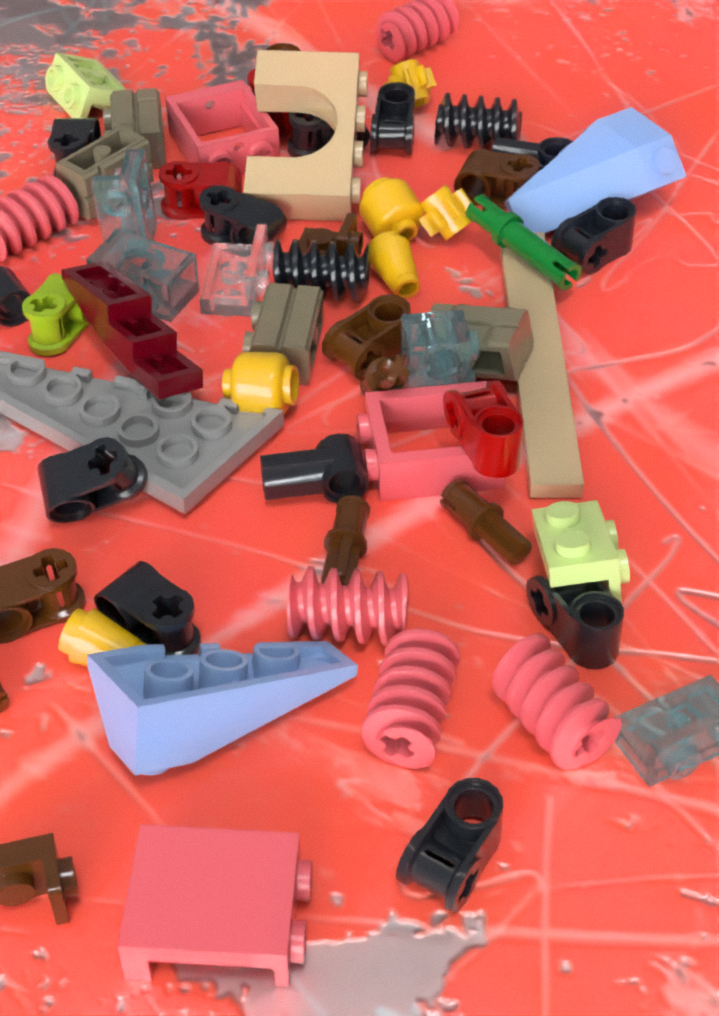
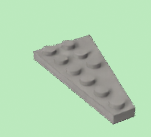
[0,351,284,514]

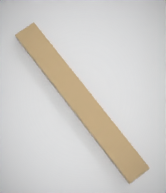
[499,232,584,498]

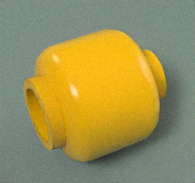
[359,177,424,241]
[222,352,299,414]

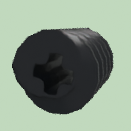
[434,92,523,149]
[273,238,371,303]

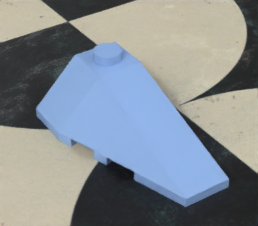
[504,107,687,234]
[87,641,358,776]

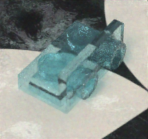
[91,149,158,256]
[615,675,719,787]

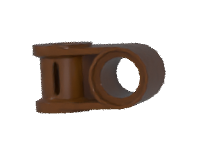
[453,149,540,210]
[322,294,411,380]
[0,548,86,644]

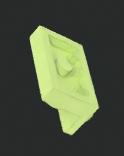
[45,52,127,118]

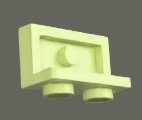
[531,500,630,604]

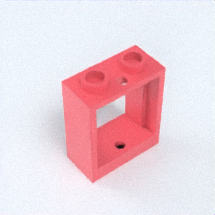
[165,80,280,174]
[356,381,505,501]

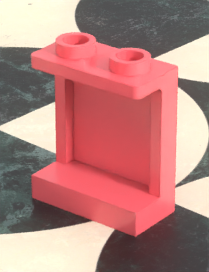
[117,824,313,987]

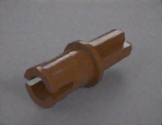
[359,354,411,396]
[440,479,532,565]
[321,495,371,585]

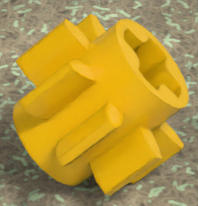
[383,59,437,108]
[419,184,473,240]

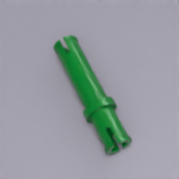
[466,194,582,291]

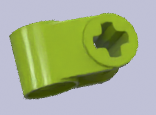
[22,273,90,356]

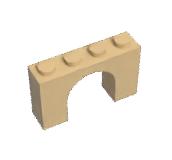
[243,50,368,221]

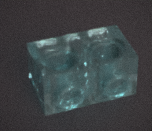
[401,309,479,389]

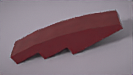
[61,261,203,400]

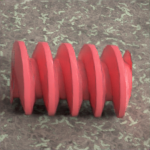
[375,0,459,63]
[0,174,79,262]
[287,566,409,645]
[361,628,461,769]
[492,633,622,769]

